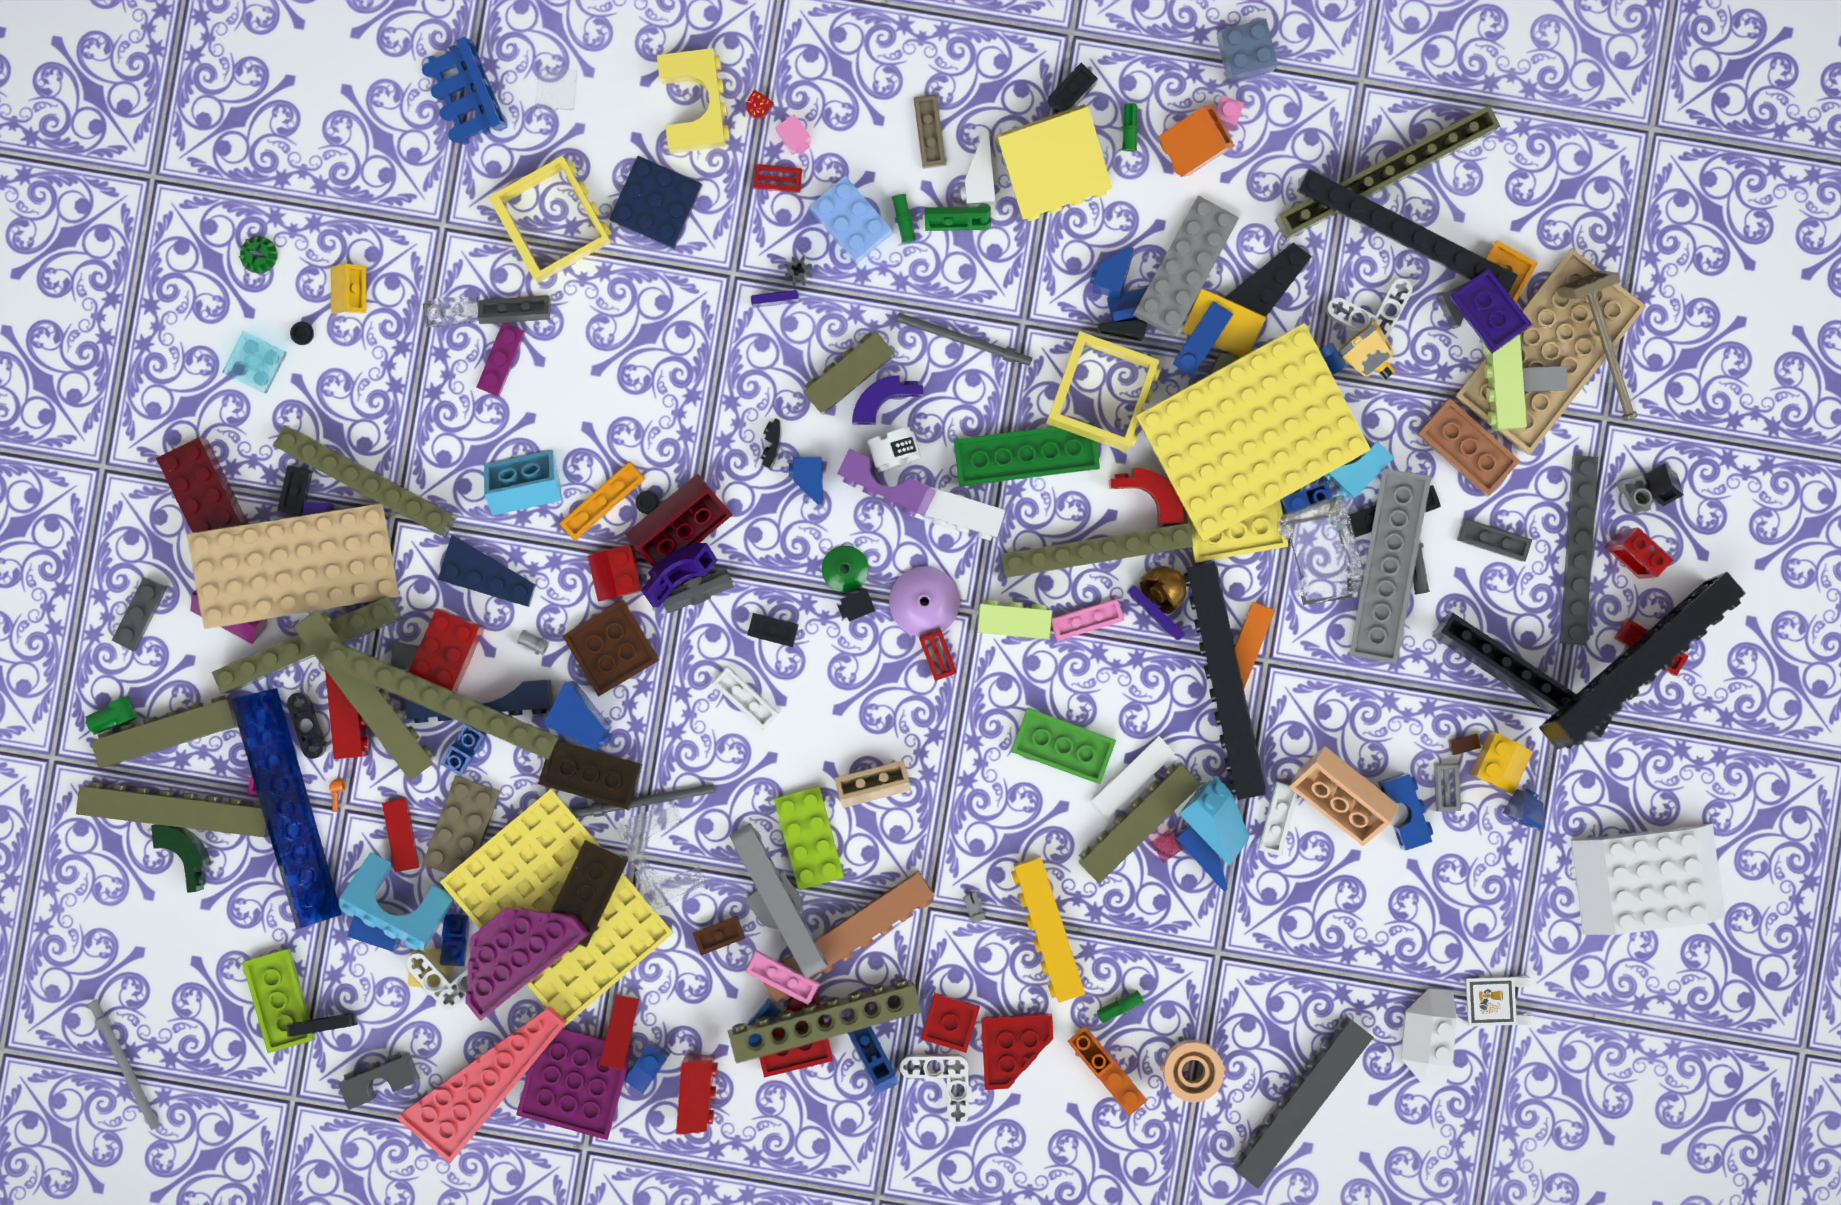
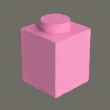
[1216,95,1244,132]
[775,114,812,155]

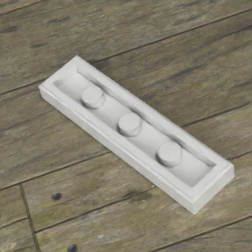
[1091,736,1175,818]

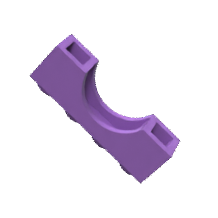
[837,448,936,517]

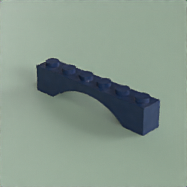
[405,679,553,723]

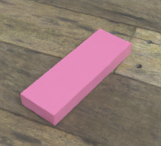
[1051,598,1125,641]
[745,950,820,1005]

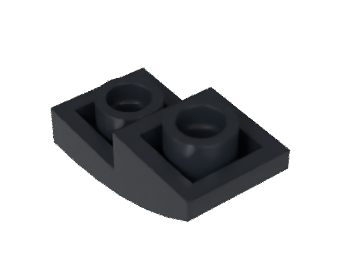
[760,418,782,470]

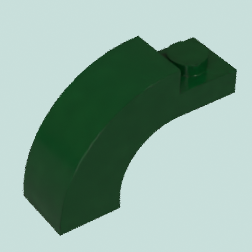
[151,824,211,893]

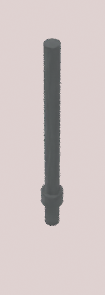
[896,313,1033,366]
[574,784,715,818]

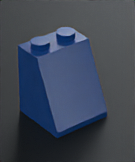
[543,681,613,751]

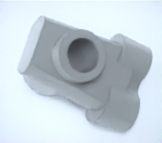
[1617,474,1652,515]

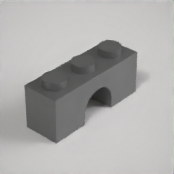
[338,1052,420,1110]

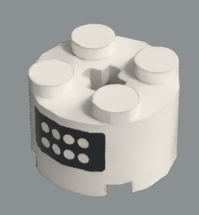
[867,427,922,473]

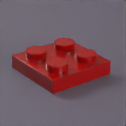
[921,992,980,1053]

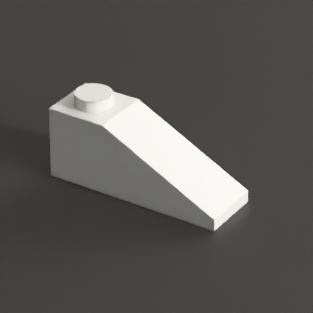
[960,130,995,207]

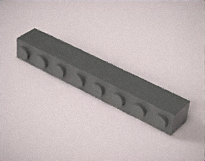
[1232,1016,1374,1189]

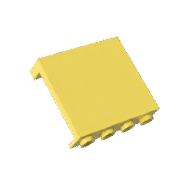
[995,104,1113,221]

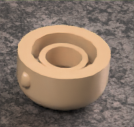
[1160,1039,1226,1103]

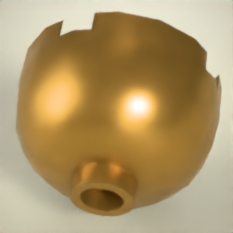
[1140,566,1187,614]

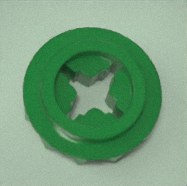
[239,235,278,274]

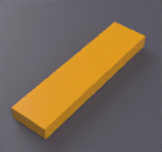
[559,461,646,541]

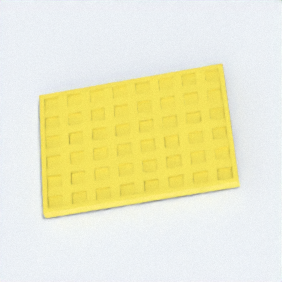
[1135,323,1371,541]
[440,788,674,1028]

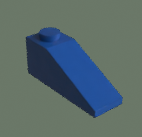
[1173,301,1233,377]
[1502,788,1545,831]
[1174,824,1228,892]
[847,1026,898,1095]

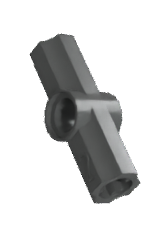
[663,568,734,614]

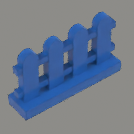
[422,37,508,145]

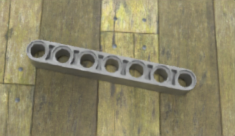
[729,823,828,979]

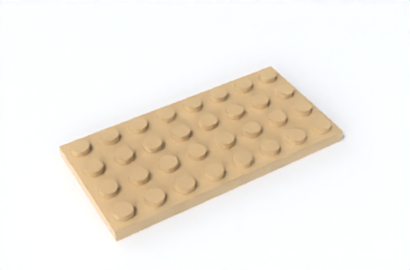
[1454,248,1646,455]
[186,504,399,629]

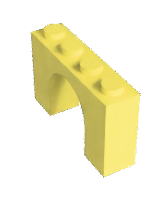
[657,48,730,154]

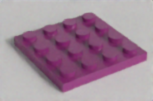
[516,1028,634,1140]

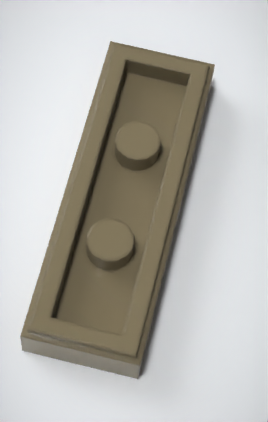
[914,95,946,169]

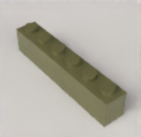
[90,695,242,768]
[1078,763,1201,884]

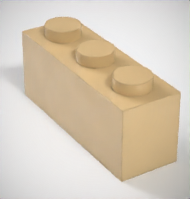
[835,760,911,808]

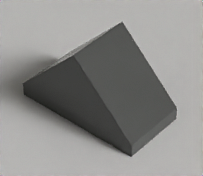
[1436,281,1470,329]

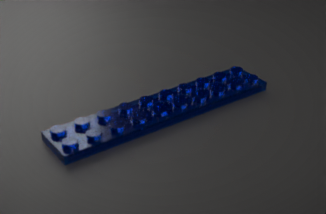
[231,688,342,929]

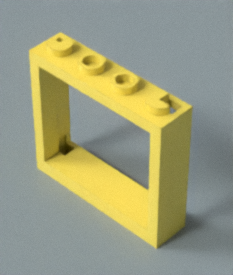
[488,156,612,283]
[1046,331,1161,452]

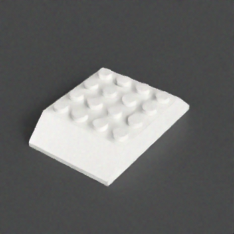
[1571,823,1725,935]

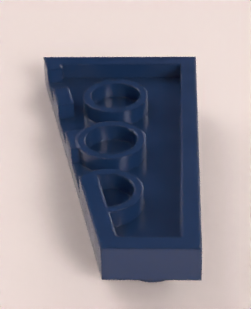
[438,535,536,607]

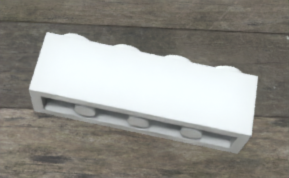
[910,485,1006,541]

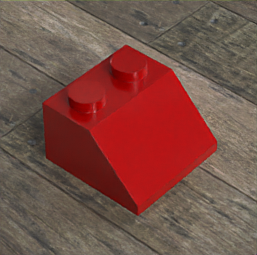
[587,544,643,602]

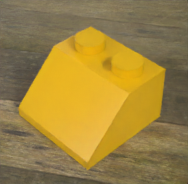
[1470,732,1533,794]

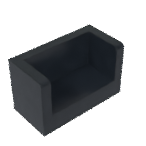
[1047,63,1098,113]

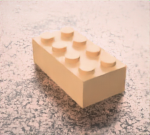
[1289,746,1399,846]

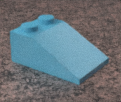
[1179,776,1250,866]

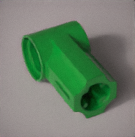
[85,696,138,735]

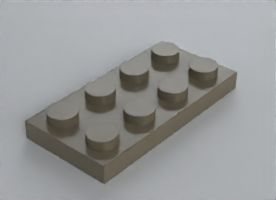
[422,775,501,874]

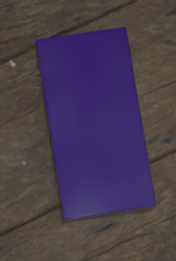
[750,290,800,308]

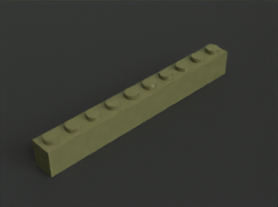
[1275,105,1500,241]
[322,640,558,759]

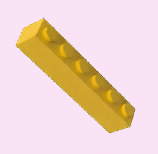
[1011,856,1085,1003]

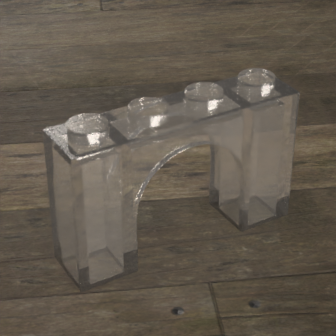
[617,800,709,911]

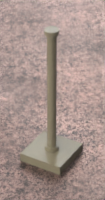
[1556,271,1638,421]

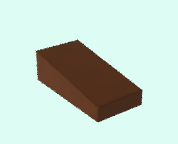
[1448,734,1481,755]

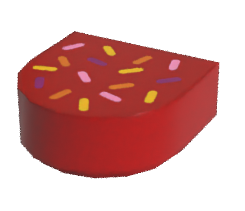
[746,89,774,119]

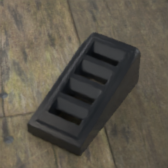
[1096,320,1147,342]

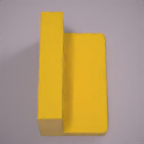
[331,263,366,314]

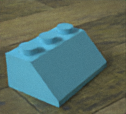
[484,449,562,516]

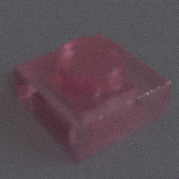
[1149,829,1183,863]

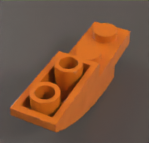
[1067,1026,1148,1116]

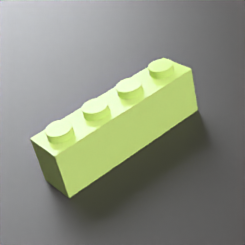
[1482,335,1527,431]

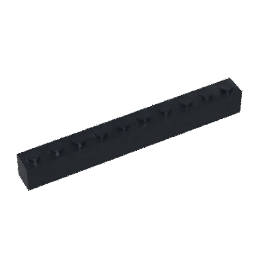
[1184,562,1267,800]

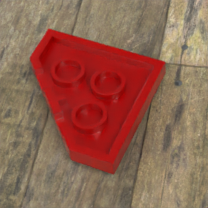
[759,990,833,1078]
[981,1013,1054,1090]

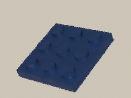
[609,156,703,250]

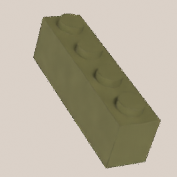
[803,331,895,416]

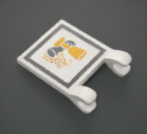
[1466,975,1534,1026]

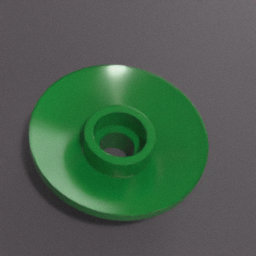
[822,546,869,593]

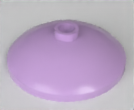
[889,566,960,636]

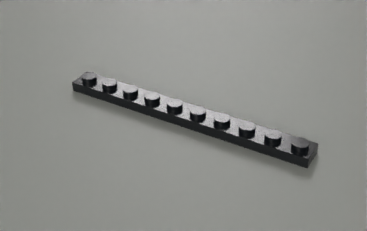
[1296,169,1518,293]

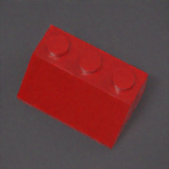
[676,1053,718,1135]

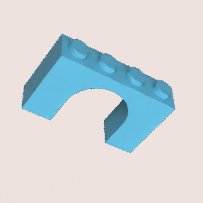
[1322,441,1394,500]
[339,852,454,951]

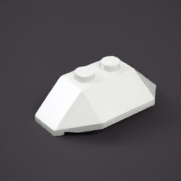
[1401,988,1457,1085]

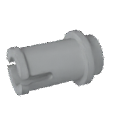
[517,630,549,655]
[962,892,986,924]

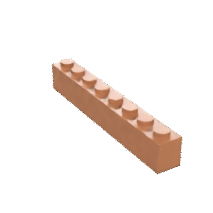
[762,870,934,1002]

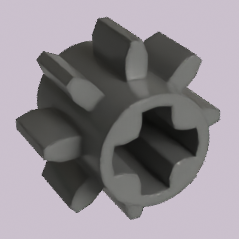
[784,256,813,286]

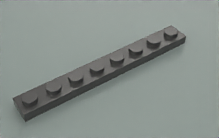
[1560,455,1598,645]

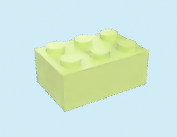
[977,600,1052,639]

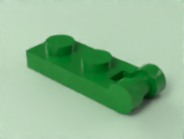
[924,203,991,231]

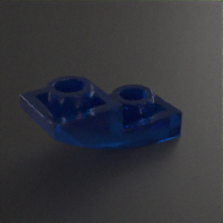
[440,914,469,966]

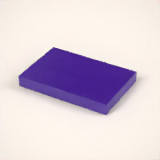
[1449,268,1533,354]

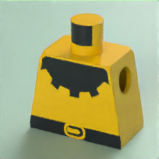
[1338,319,1395,380]

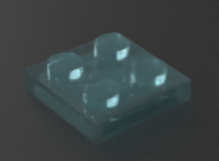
[222,331,288,394]

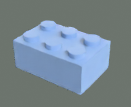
[809,175,892,265]

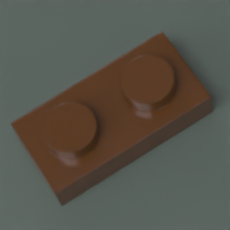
[692,915,746,955]

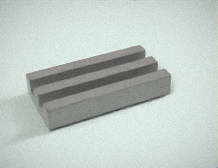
[1433,763,1461,812]

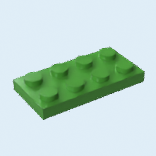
[1011,708,1116,785]

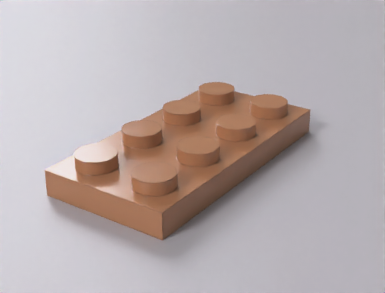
[1417,398,1520,497]

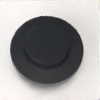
[290,322,314,345]
[636,491,659,514]

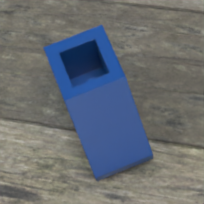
[1280,482,1335,521]

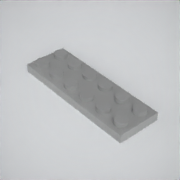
[1133,195,1239,338]

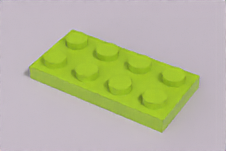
[774,786,844,890]
[242,948,316,1053]

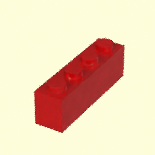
[325,670,371,759]

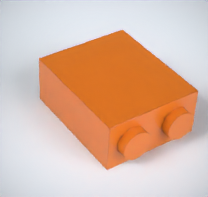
[1158,105,1235,177]

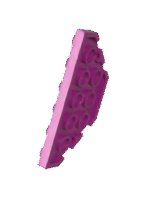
[465,906,589,1021]

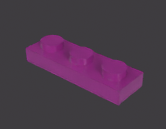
[476,323,526,397]

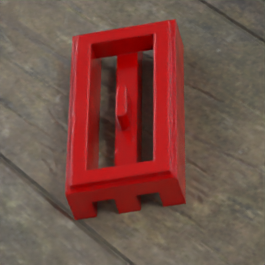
[753,164,803,193]
[918,629,957,681]

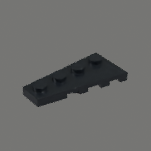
[1224,242,1312,316]

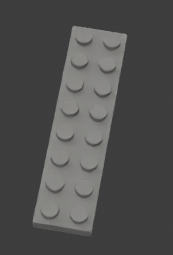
[1349,468,1432,664]

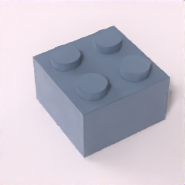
[1217,19,1278,83]

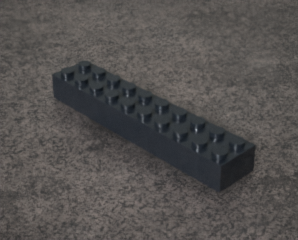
[1538,572,1746,750]

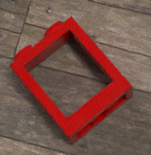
[1605,527,1674,579]

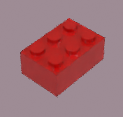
[408,608,485,692]

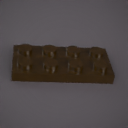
[538,740,643,810]
[551,840,628,948]

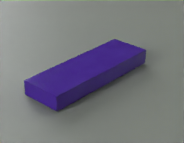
[1126,585,1185,640]

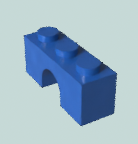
[1378,773,1434,851]

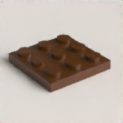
[562,599,660,697]

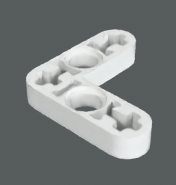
[1326,278,1413,338]
[406,951,468,1010]
[900,1054,969,1125]

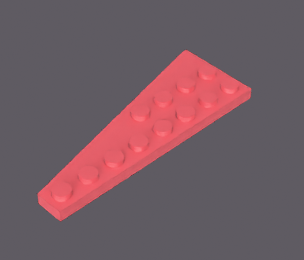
[397,1006,568,1163]

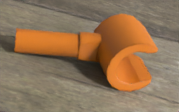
[329,778,345,812]

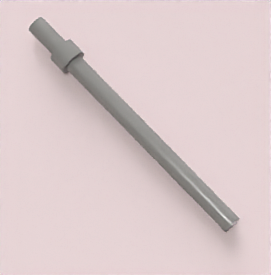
[88,999,160,1130]

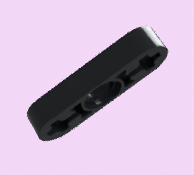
[287,692,326,759]
[286,1013,358,1037]

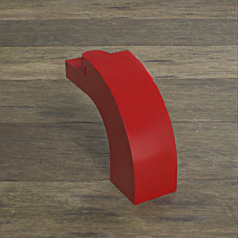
[1109,468,1184,525]

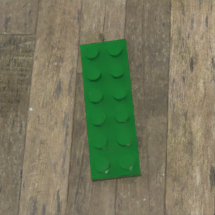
[953,422,1100,487]

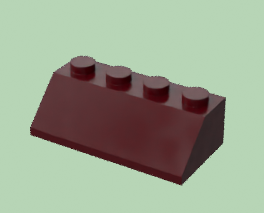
[625,473,733,567]

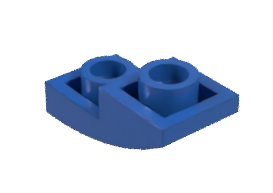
[440,724,487,777]

